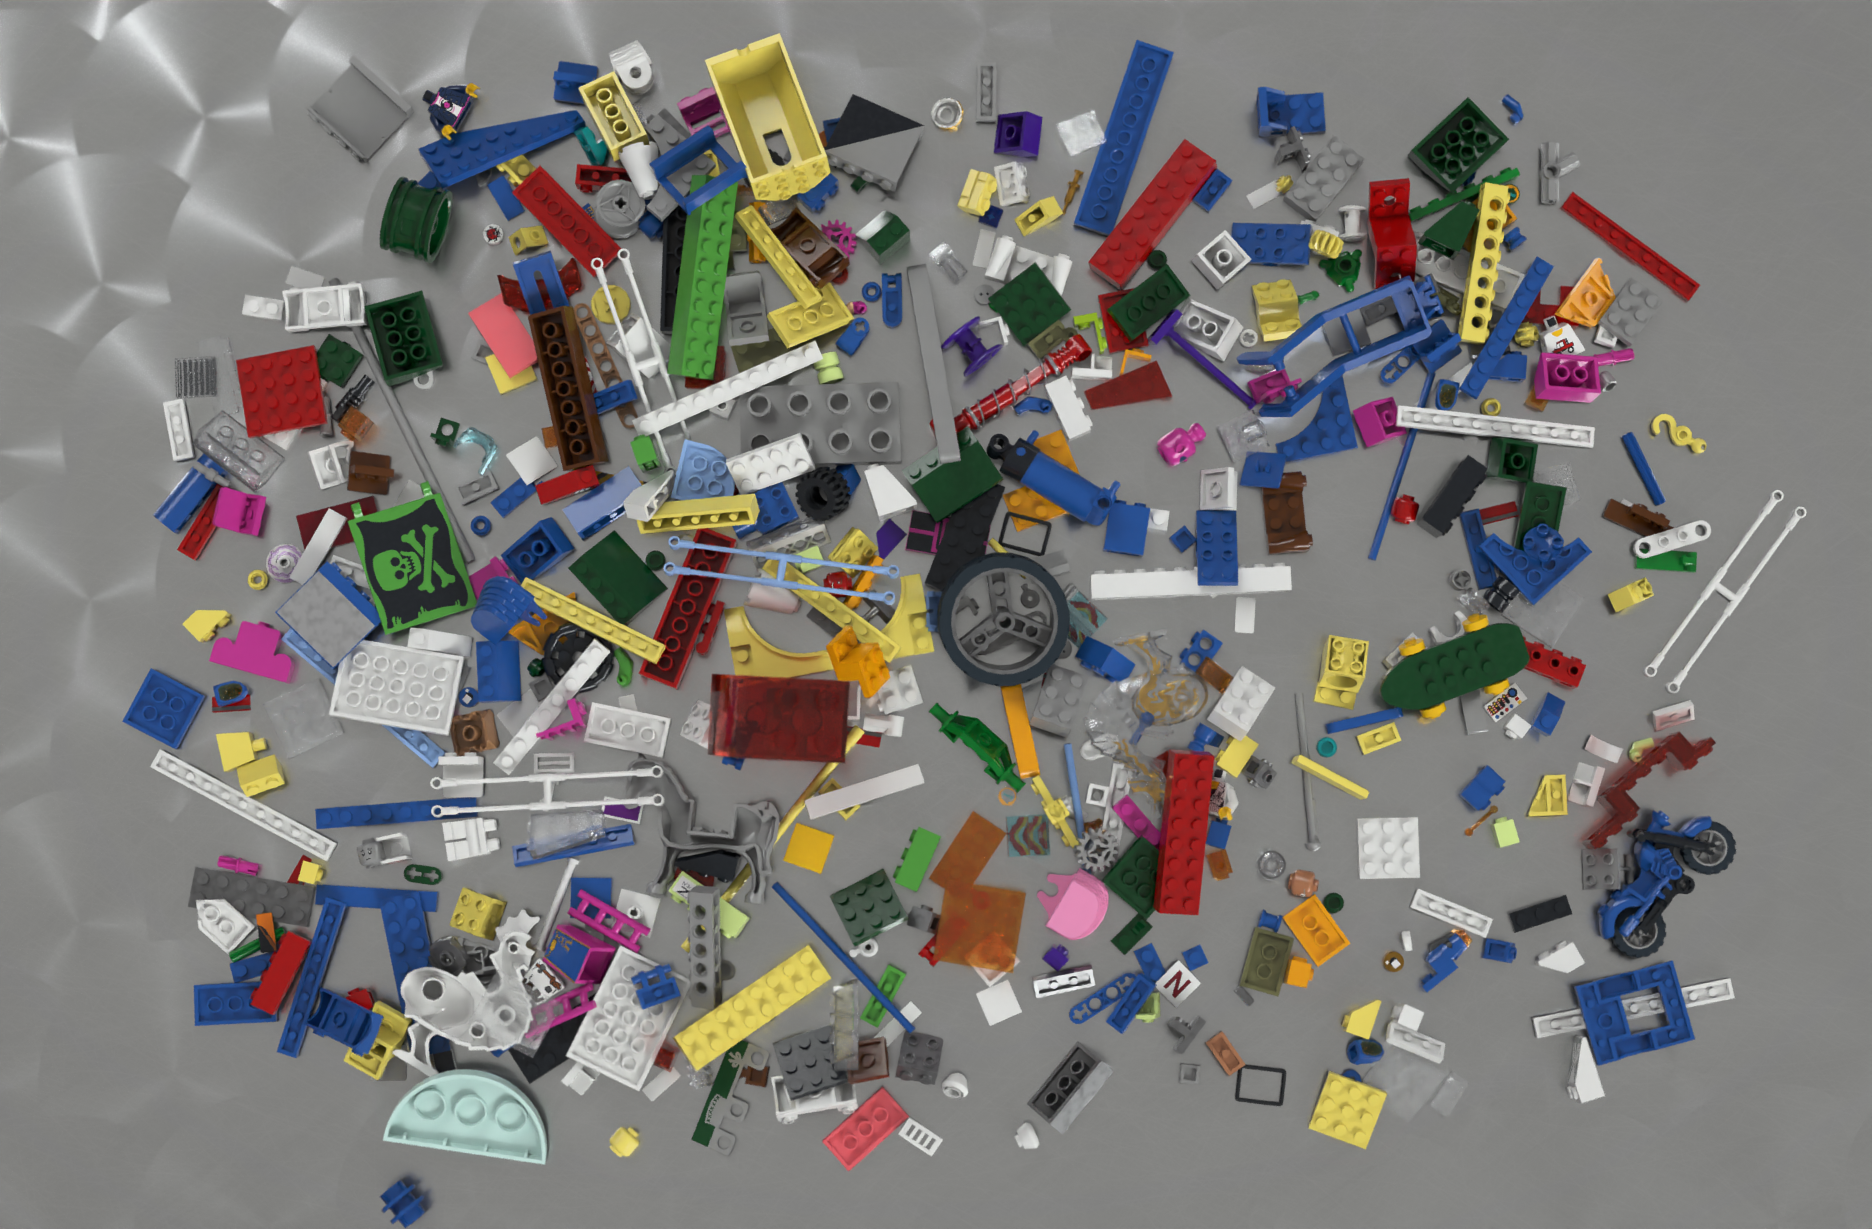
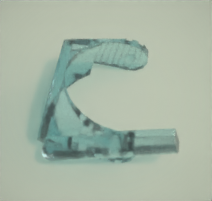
[453,427,498,475]

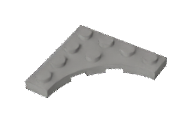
[644,114,716,222]

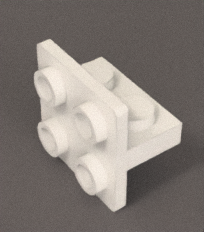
[680,700,727,750]

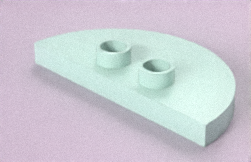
[383,1069,547,1165]

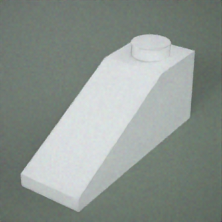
[623,470,675,522]
[407,627,473,657]

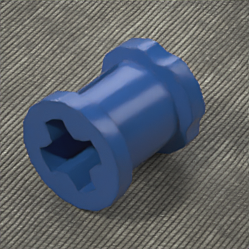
[1258,909,1282,933]

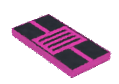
[905,510,991,557]

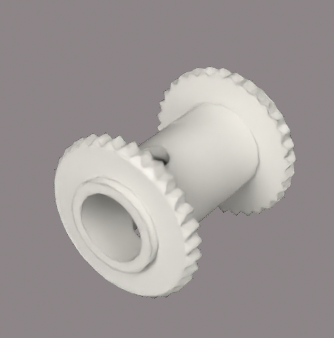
[1338,205,1367,241]

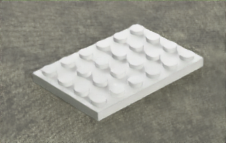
[329,640,464,736]
[566,946,691,1091]

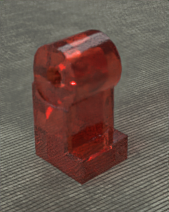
[654,1046,679,1072]

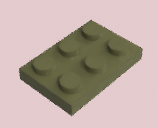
[1239,927,1294,997]

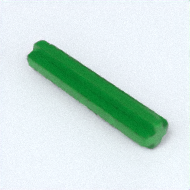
[229,927,286,962]

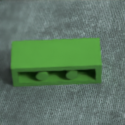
[630,434,662,473]
[893,827,941,892]

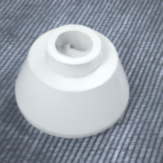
[941,1073,968,1099]
[1014,1122,1040,1149]

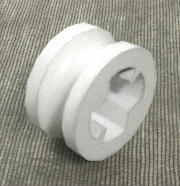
[1239,329,1258,348]

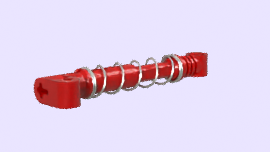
[929,334,1092,438]

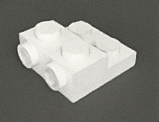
[876,665,923,716]

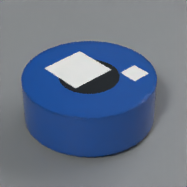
[459,687,479,708]

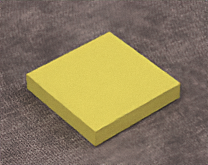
[485,354,537,395]

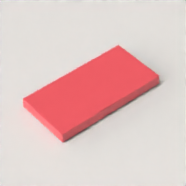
[468,293,538,378]
[822,1086,909,1171]

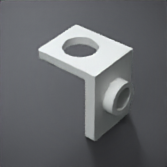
[978,316,1010,346]

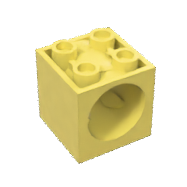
[1319,635,1369,693]

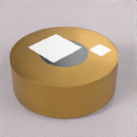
[1383,952,1404,972]

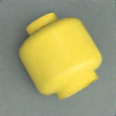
[609,1127,639,1157]

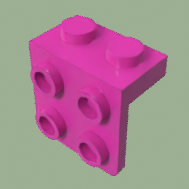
[1247,368,1302,404]
[212,487,266,536]
[469,556,518,600]

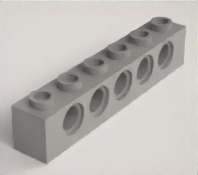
[687,885,721,1009]

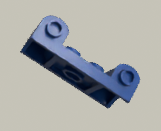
[304,987,384,1056]

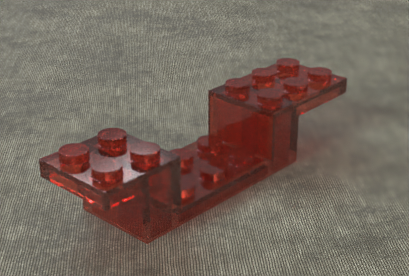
[1582,731,1716,849]

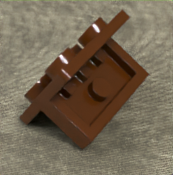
[347,451,394,495]

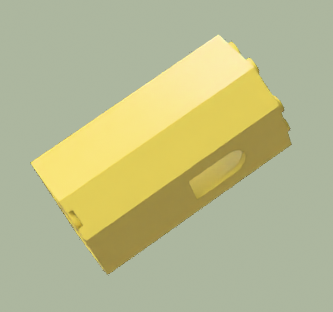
[705,33,831,201]

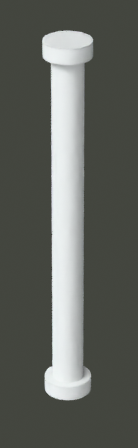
[533,857,579,952]

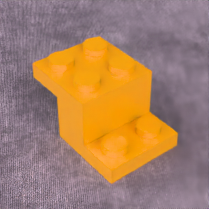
[826,626,890,698]

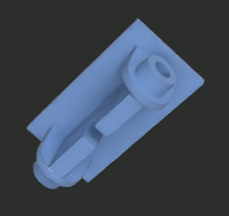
[925,591,942,632]

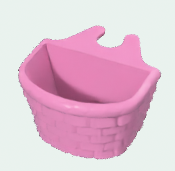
[1037,868,1109,940]

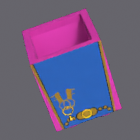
[542,925,616,984]

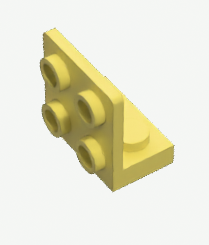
[450,888,507,941]

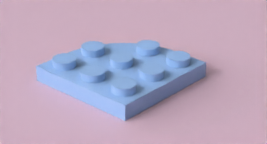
[671,439,735,500]

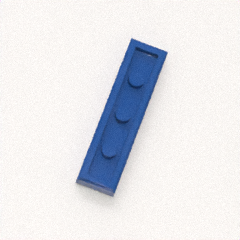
[1459,508,1497,591]

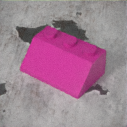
[1534,352,1601,403]

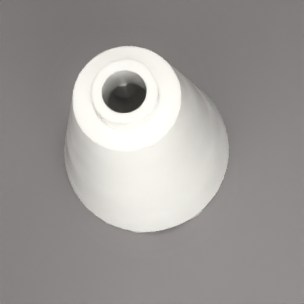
[618,141,659,200]
[743,568,801,614]

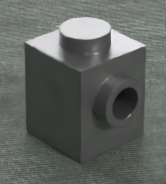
[907,905,942,935]

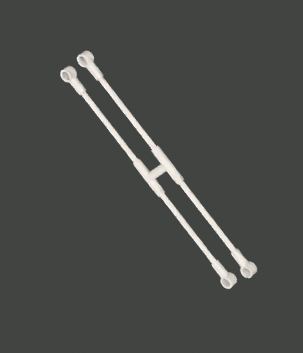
[591,249,691,476]
[1643,490,1806,694]
[430,765,665,818]

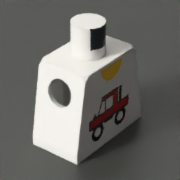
[1539,316,1585,355]

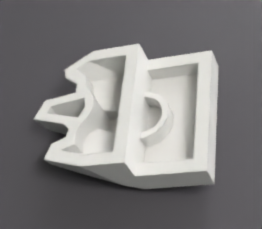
[307,441,354,490]

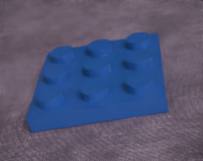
[122,668,205,749]

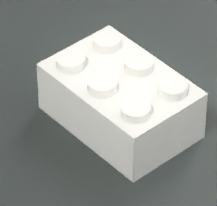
[1207,666,1275,742]

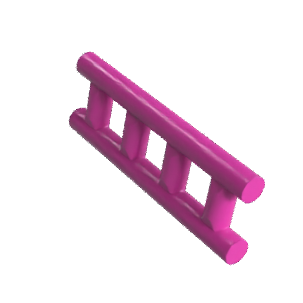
[567,889,651,953]
[524,982,597,1038]

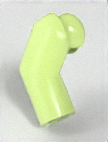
[1629,738,1654,762]

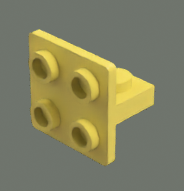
[827,527,878,578]

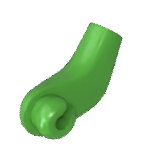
[614,647,633,686]

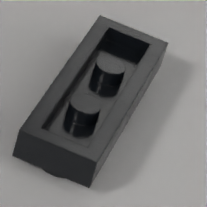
[1508,895,1572,933]

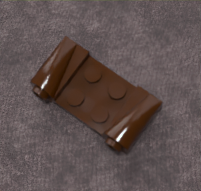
[771,207,850,290]
[1261,471,1313,555]

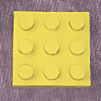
[1308,1071,1387,1149]

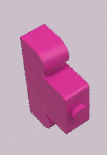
[209,621,295,684]

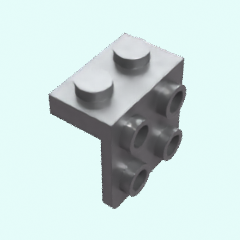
[895,1031,943,1085]

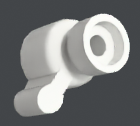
[849,938,878,957]

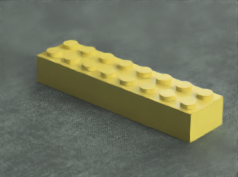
[673,945,831,1072]

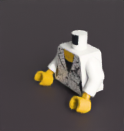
[1209,769,1239,820]

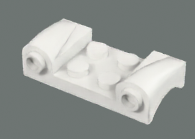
[985,235,1073,296]
[283,281,367,333]
[771,1064,858,1124]

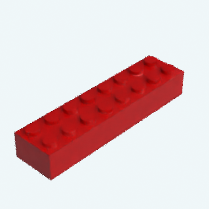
[1088,139,1217,291]
[639,528,738,690]
[1153,749,1214,915]

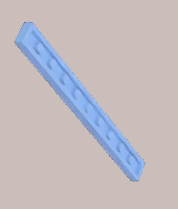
[281,628,446,768]

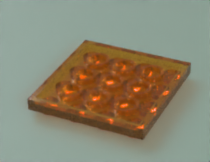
[933,880,1026,973]

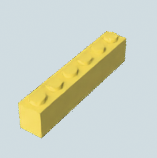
[637,494,760,534]

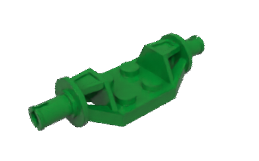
[929,703,1026,793]

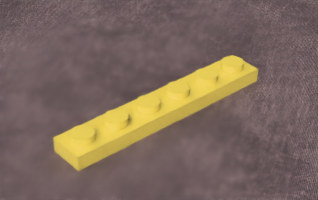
[734,205,822,309]

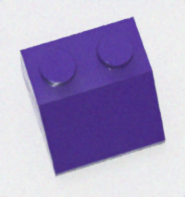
[994,111,1043,157]

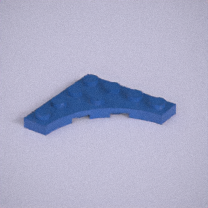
[1275,375,1358,463]
[1478,533,1592,606]

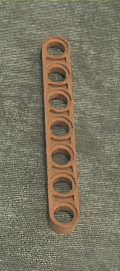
[574,303,638,430]

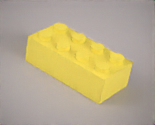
[578,71,650,161]

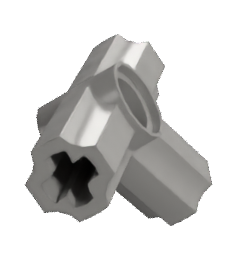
[1539,142,1580,204]

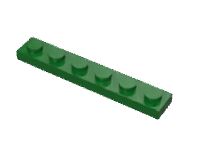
[1409,167,1520,223]

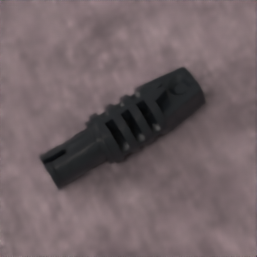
[331,374,375,424]

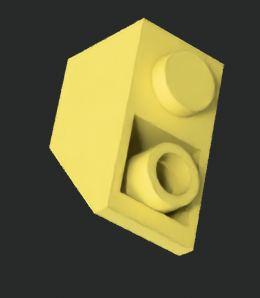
[1607,577,1654,612]
[183,610,232,643]

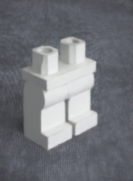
[442,818,500,862]

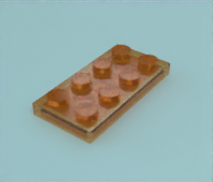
[929,811,1007,900]

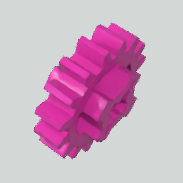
[821,220,857,258]

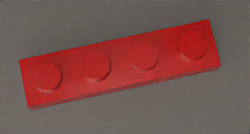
[177,484,229,561]

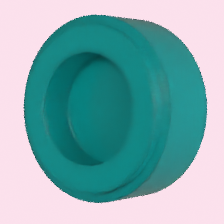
[1316,737,1337,758]

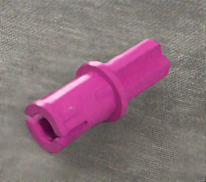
[1593,348,1634,366]
[217,855,259,876]

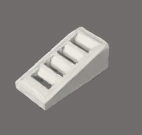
[898,1117,943,1157]

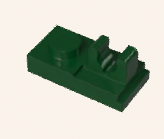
[1111,913,1152,955]

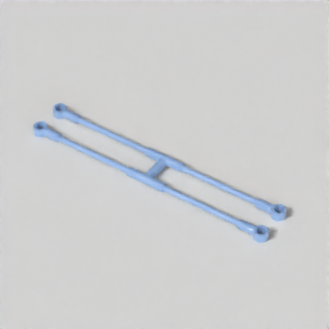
[664,536,899,605]

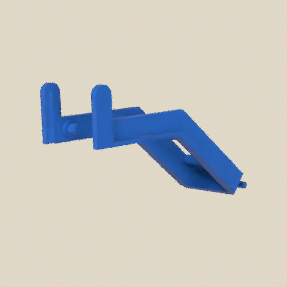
[1236,275,1444,417]

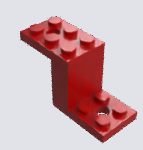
[1367,178,1417,290]

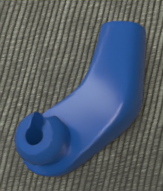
[1013,396,1052,415]

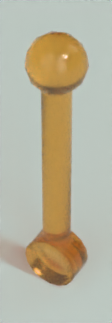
[1465,805,1498,836]

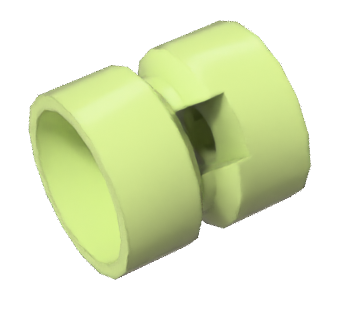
[813,352,844,384]

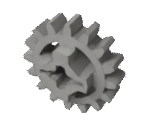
[1074,827,1118,872]

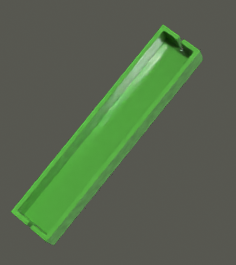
[667,175,738,380]

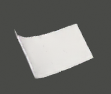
[1585,735,1623,763]

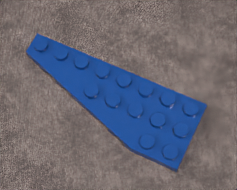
[418,110,586,189]

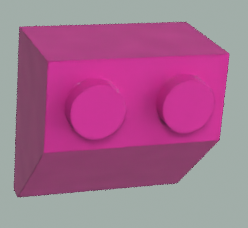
[1353,397,1407,447]

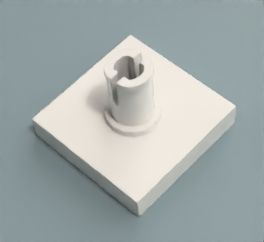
[611,888,661,938]

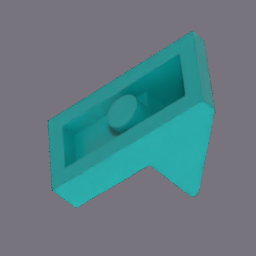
[574,126,607,166]

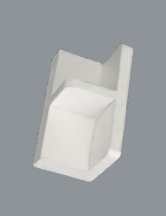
[1071,354,1112,381]
[1567,762,1605,808]
[561,1062,600,1095]

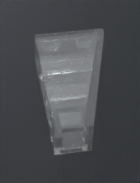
[526,809,606,859]

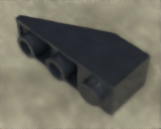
[674,849,741,883]

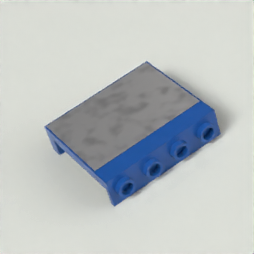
[275,561,381,670]

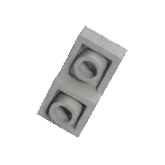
[1460,689,1488,735]

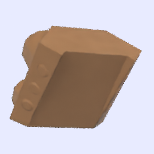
[450,709,500,756]

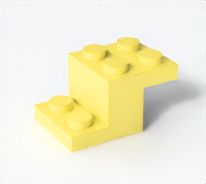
[1252,279,1302,342]
[344,1000,413,1080]

